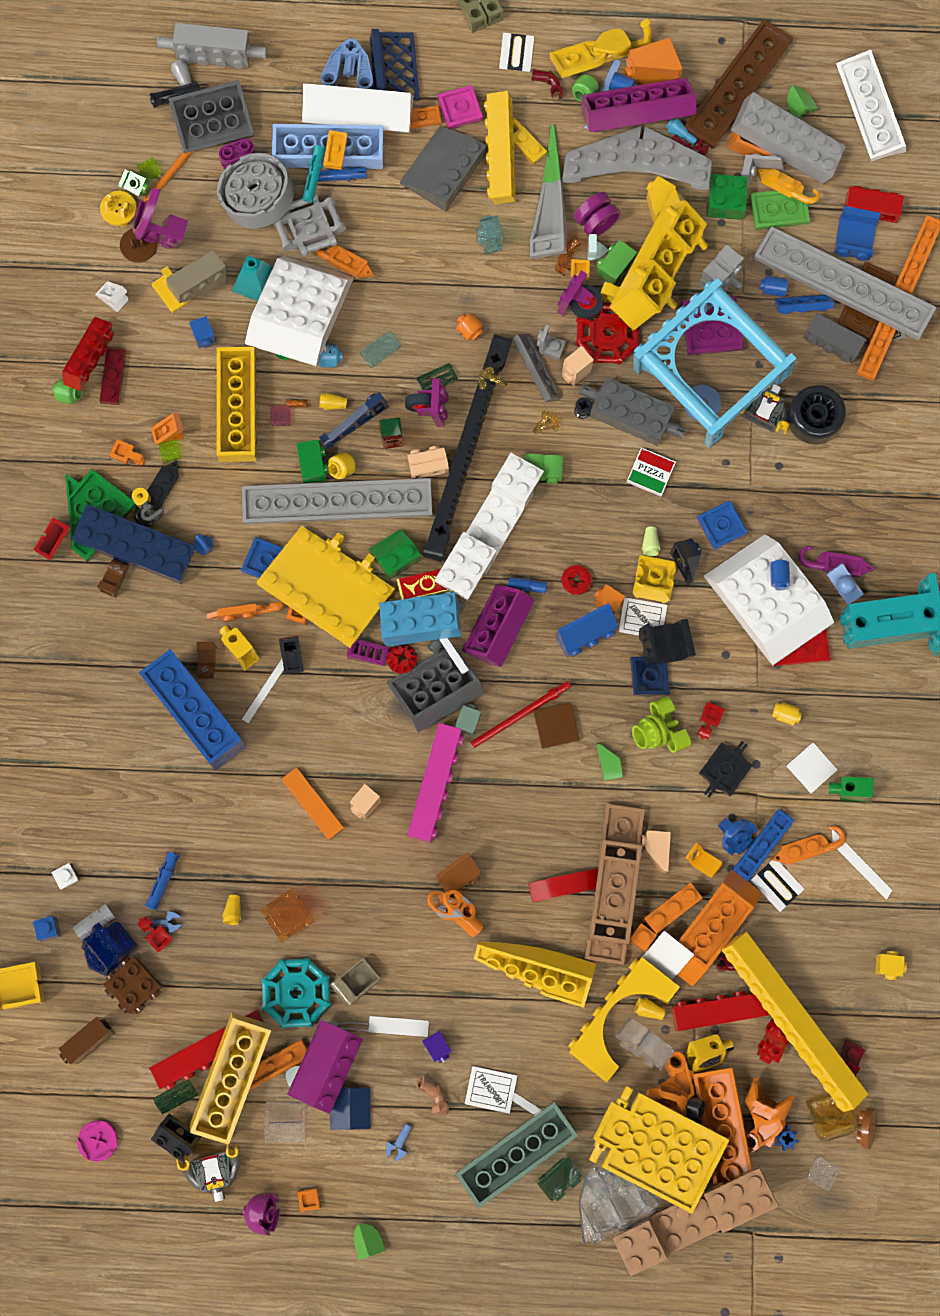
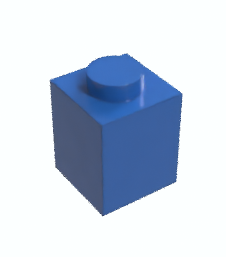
[189,316,216,348]
[33,916,61,942]

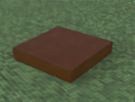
[533,703,580,749]

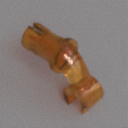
[555,236,582,276]

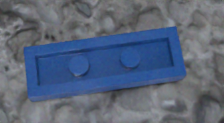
[775,295,834,314]

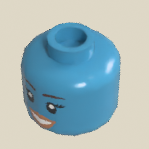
[318,344,342,368]

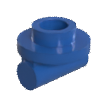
[194,534,213,555]

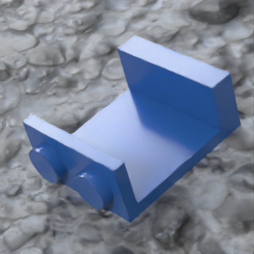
[834,206,880,261]

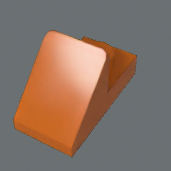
[151,413,184,446]

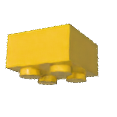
[601,282,620,303]

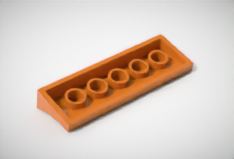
[693,1068,753,1185]

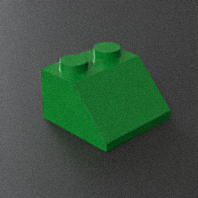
[369,529,421,580]

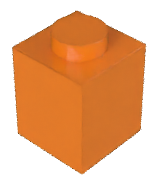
[594,584,625,614]
[629,924,657,952]

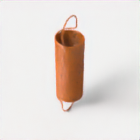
[281,400,313,407]

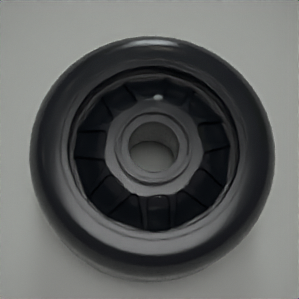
[787,385,846,445]

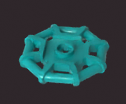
[260,957,331,1029]

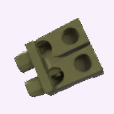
[458,0,503,33]

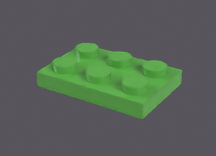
[749,189,810,230]

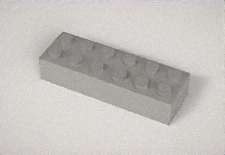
[731,92,845,184]

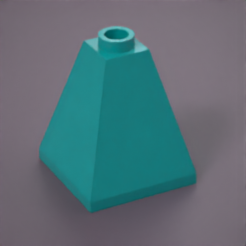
[231,256,273,301]

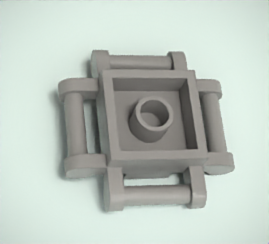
[273,192,346,257]

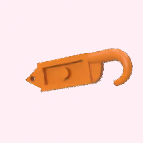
[313,246,373,279]
[207,602,283,622]
[772,826,846,865]

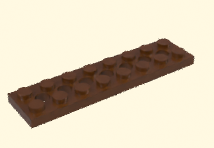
[684,19,793,149]

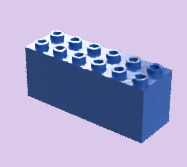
[139,649,246,771]

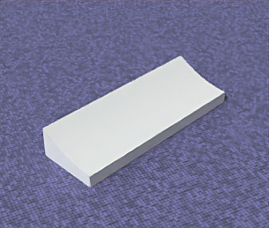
[836,50,907,162]
[302,83,413,133]

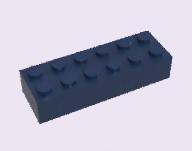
[72,504,195,584]

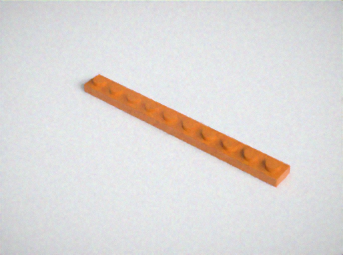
[856,215,940,381]

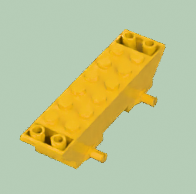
[610,189,708,330]

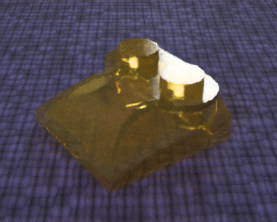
[806,1094,859,1141]

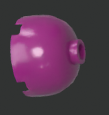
[243,1193,280,1236]

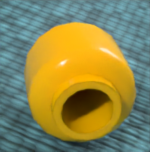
[328,452,356,479]

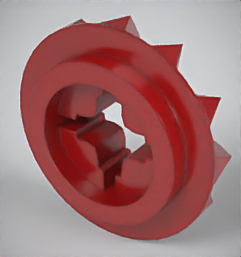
[561,565,592,595]
[387,644,417,674]

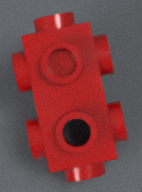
[756,1018,789,1064]

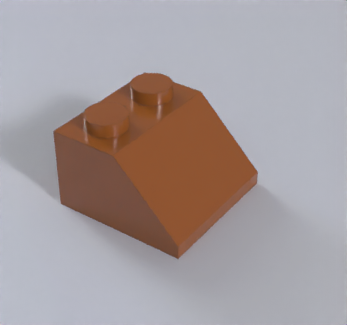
[436,852,481,897]

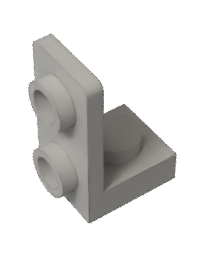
[742,154,784,184]
[537,324,566,360]

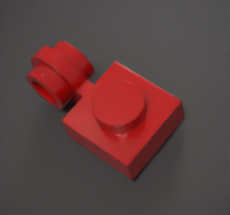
[697,702,725,740]
[137,916,173,953]

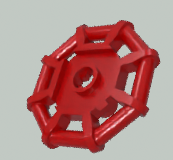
[575,303,640,365]

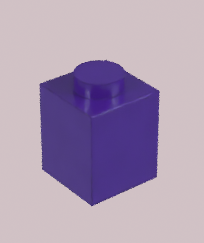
[422,1031,452,1063]

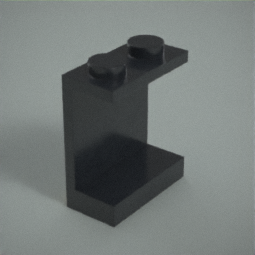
[639,619,696,666]

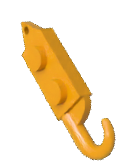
[757,168,820,204]

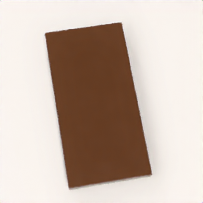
[837,262,899,341]

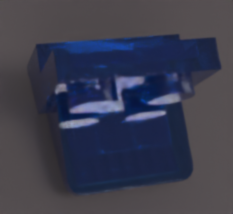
[81,922,136,977]

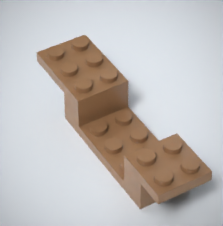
[584,804,645,965]
[613,1167,779,1276]

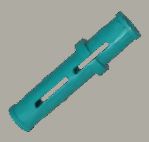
[302,145,326,203]

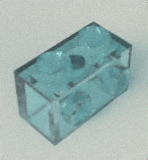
[476,215,503,255]

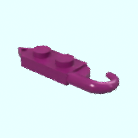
[799,546,874,578]

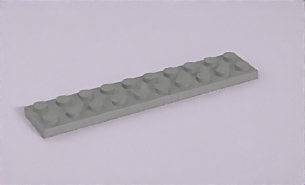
[754,226,937,341]
[242,478,432,525]

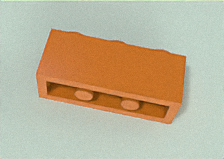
[642,882,702,934]

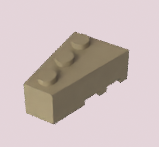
[166,250,226,303]

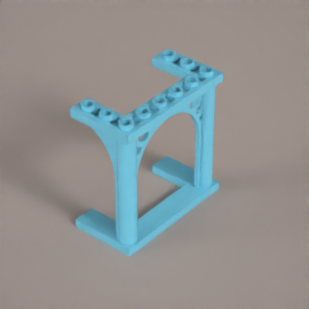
[633,278,797,448]

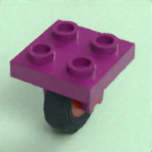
[557,270,603,319]
[405,379,449,427]

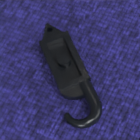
[134,460,180,527]

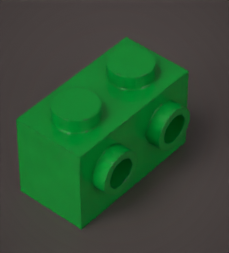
[296,439,329,483]

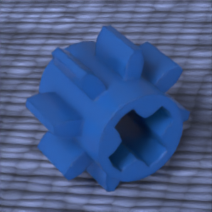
[774,1126,799,1151]

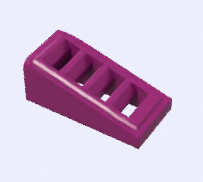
[347,639,389,667]

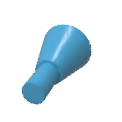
[666,117,697,145]

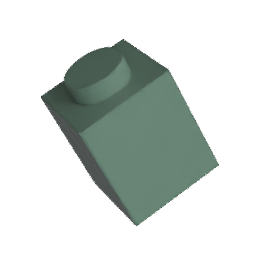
[455,704,481,736]

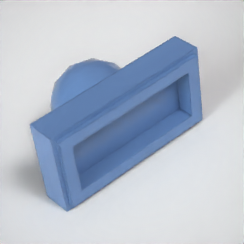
[826,563,864,605]

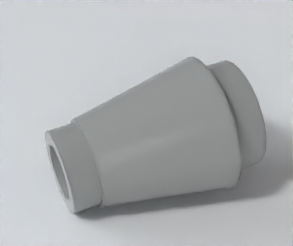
[171,60,192,86]

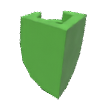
[787,85,818,119]
[354,1224,386,1260]

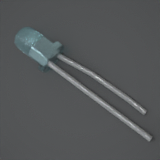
[326,1021,374,1032]

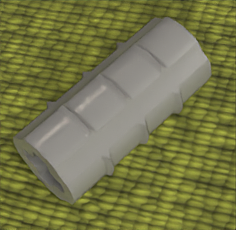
[73,904,116,941]

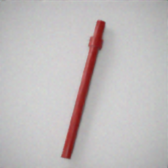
[470,681,571,748]

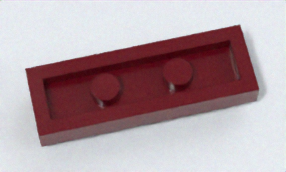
[100,348,126,405]

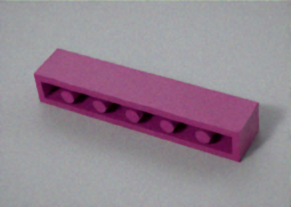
[407,723,464,843]

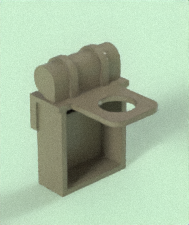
[331,958,381,1007]

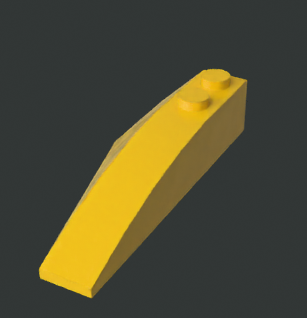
[474,942,596,1008]

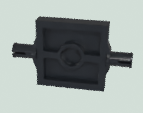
[699,741,753,798]

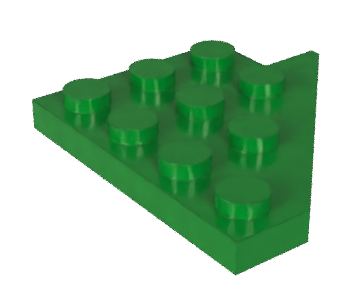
[65,469,136,562]

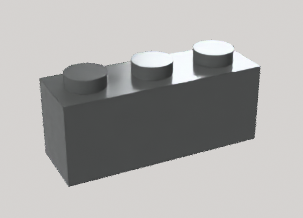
[803,313,866,363]

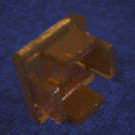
[260,888,315,943]

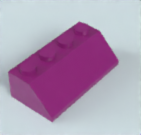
[462,585,535,667]
[287,1020,363,1114]

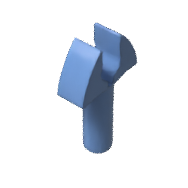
[151,911,182,933]
[386,1124,412,1161]

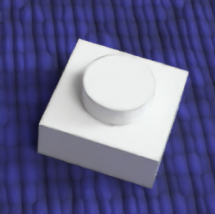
[52,863,79,890]

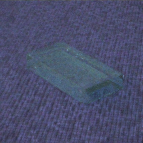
[360,331,401,368]

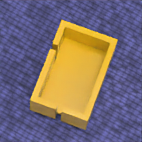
[0,962,45,1011]

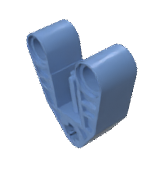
[321,38,373,90]

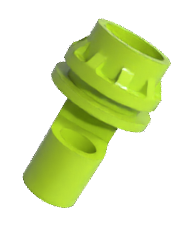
[632,696,691,753]

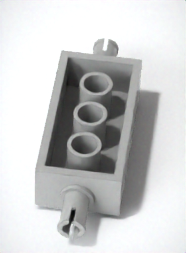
[157,23,267,69]

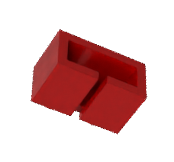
[32,517,70,560]

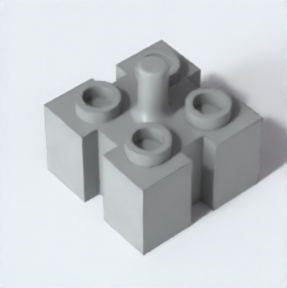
[698,245,744,292]

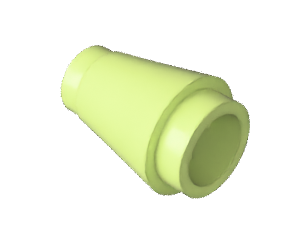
[642,527,661,556]

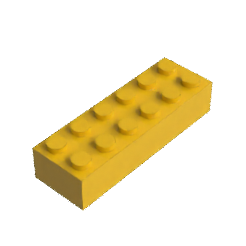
[217,347,257,462]
[190,1012,271,1144]

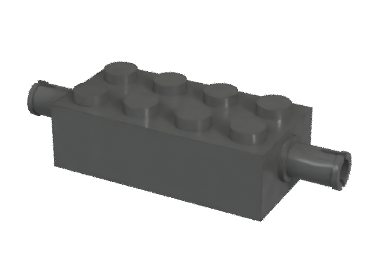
[579,377,686,446]

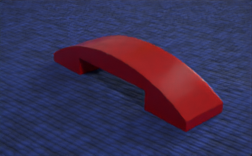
[529,869,598,903]

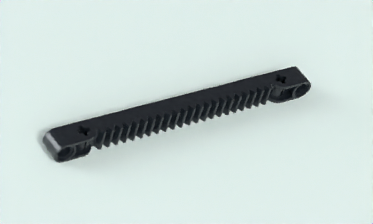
[423,333,512,562]

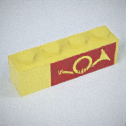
[397,569,452,600]

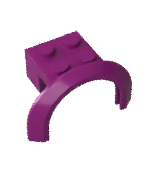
[133,188,188,249]

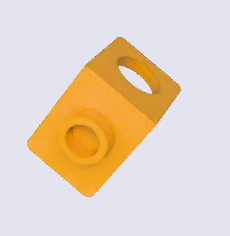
[686,843,723,878]

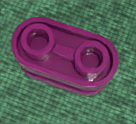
[219,138,255,170]

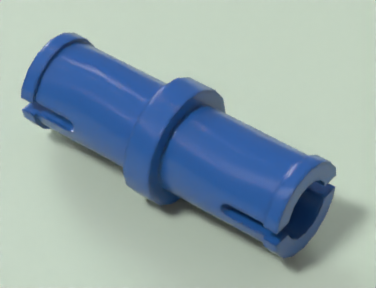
[508,576,547,594]

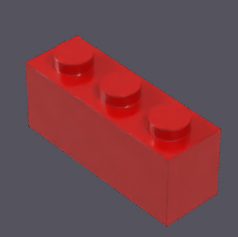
[844,186,904,223]

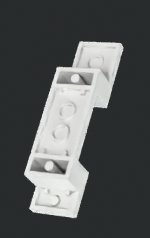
[435,453,544,600]

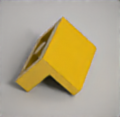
[151,266,190,313]

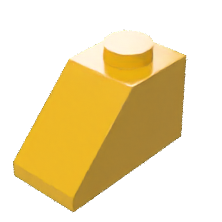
[646,176,676,222]

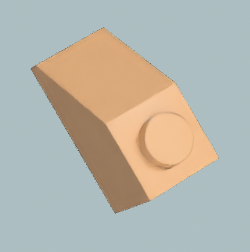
[641,830,671,873]

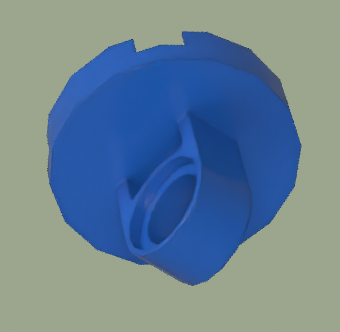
[718,818,757,855]

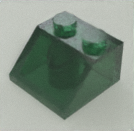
[535,1155,582,1202]

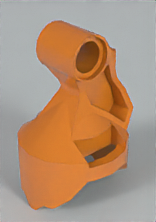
[645,1051,694,1116]
[745,1077,795,1152]

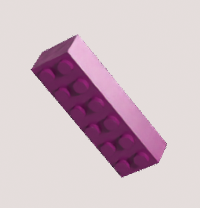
[581,77,696,132]

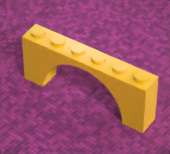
[568,957,680,1083]

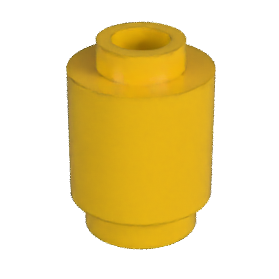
[772,702,802,726]

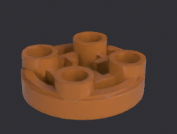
[856,1108,877,1149]

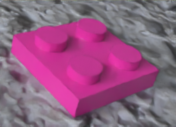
[437,85,483,129]

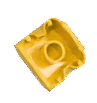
[633,555,676,603]

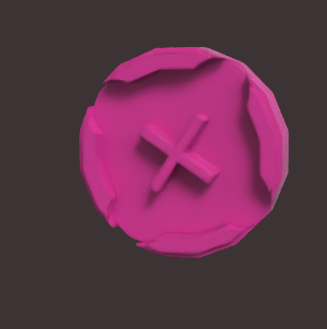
[77,1120,119,1162]

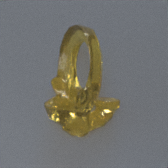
[478,367,507,390]
[533,411,559,434]

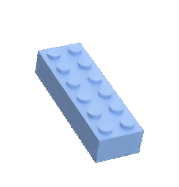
[272,124,383,169]

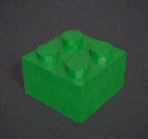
[707,174,748,220]

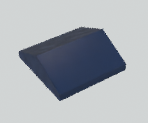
[630,657,670,697]
[330,1088,371,1130]

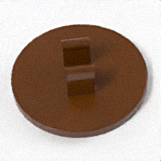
[120,228,157,263]

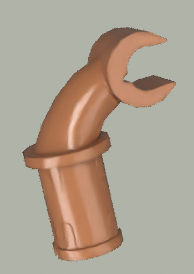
[416,1077,449,1117]

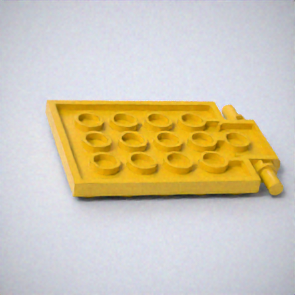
[589,1086,729,1214]

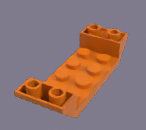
[677,869,763,987]

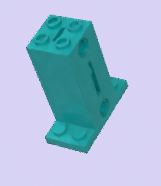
[839,573,940,656]

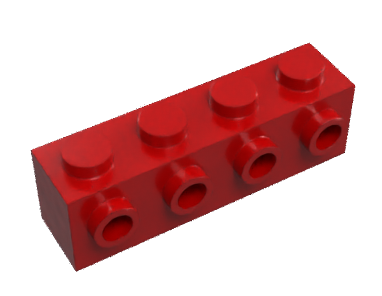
[62,316,114,391]

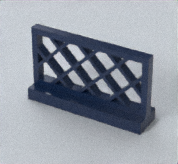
[369,29,420,101]

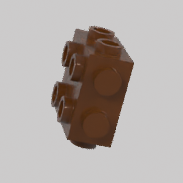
[103,957,162,1014]

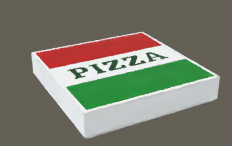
[627,448,676,497]

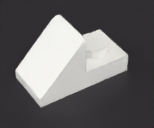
[95,281,129,312]

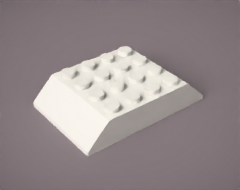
[245,255,354,366]
[704,535,834,666]

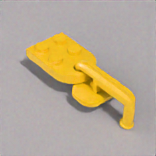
[549,19,652,78]

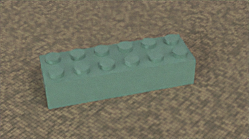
[455,1102,578,1209]

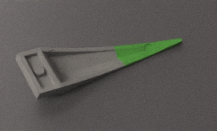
[530,124,568,259]

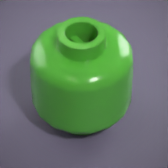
[572,74,599,102]
[53,379,82,404]

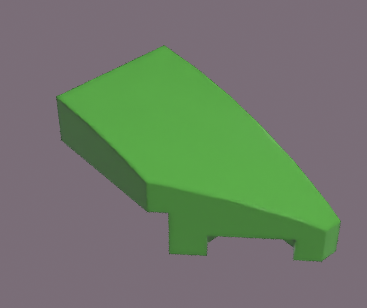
[596,743,623,781]

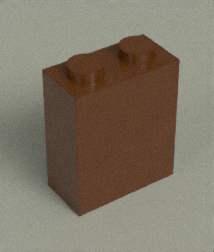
[58,1017,115,1065]

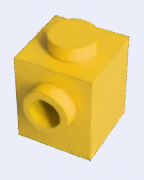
[875,951,907,980]

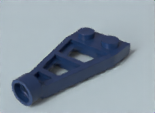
[319,392,389,449]

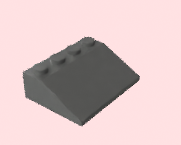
[168,80,254,153]
[400,126,486,212]
[387,644,484,733]

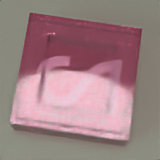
[271,406,291,426]

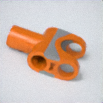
[427,890,483,937]

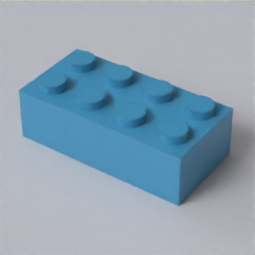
[379,592,462,647]

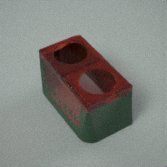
[378,417,402,449]

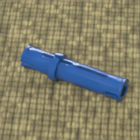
[318,167,367,182]
[145,851,180,911]

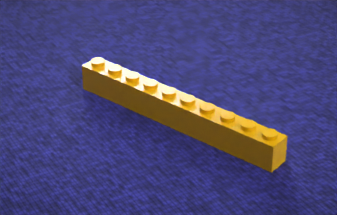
[722,932,868,1112]

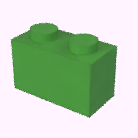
[597,240,637,285]

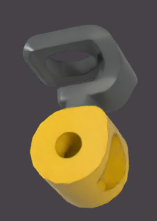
[132,488,164,524]

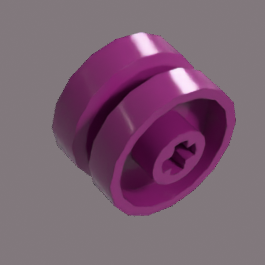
[574,192,621,237]

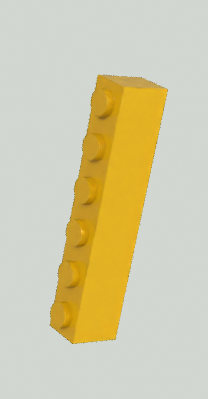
[484,91,516,205]

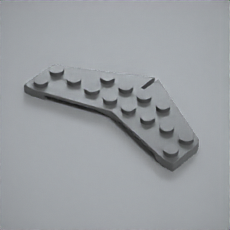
[562,126,712,190]

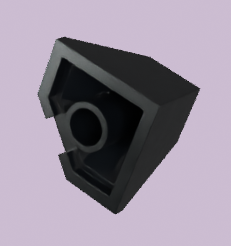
[670,538,701,586]

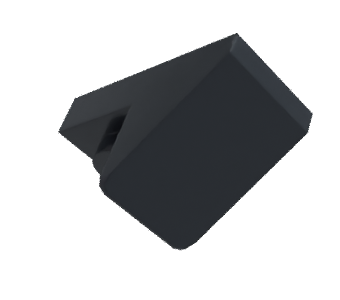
[279,635,304,674]

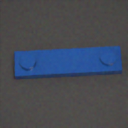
[732,809,794,881]

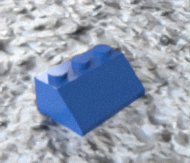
[555,603,618,657]

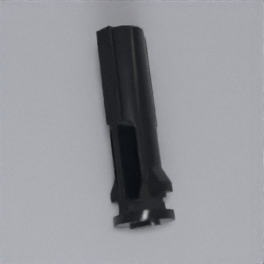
[150,82,199,108]

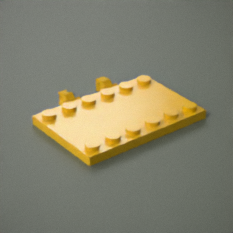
[257,526,395,648]

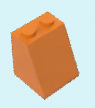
[624,37,683,85]

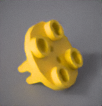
[100,191,137,227]

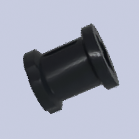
[574,397,592,419]

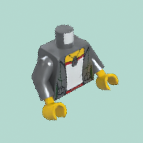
[737,384,789,434]
[176,1143,240,1202]

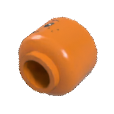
[456,313,483,341]

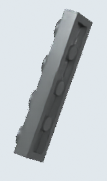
[513,334,562,402]

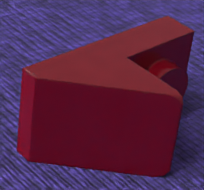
[840,1041,865,1076]

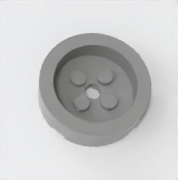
[217,153,294,229]

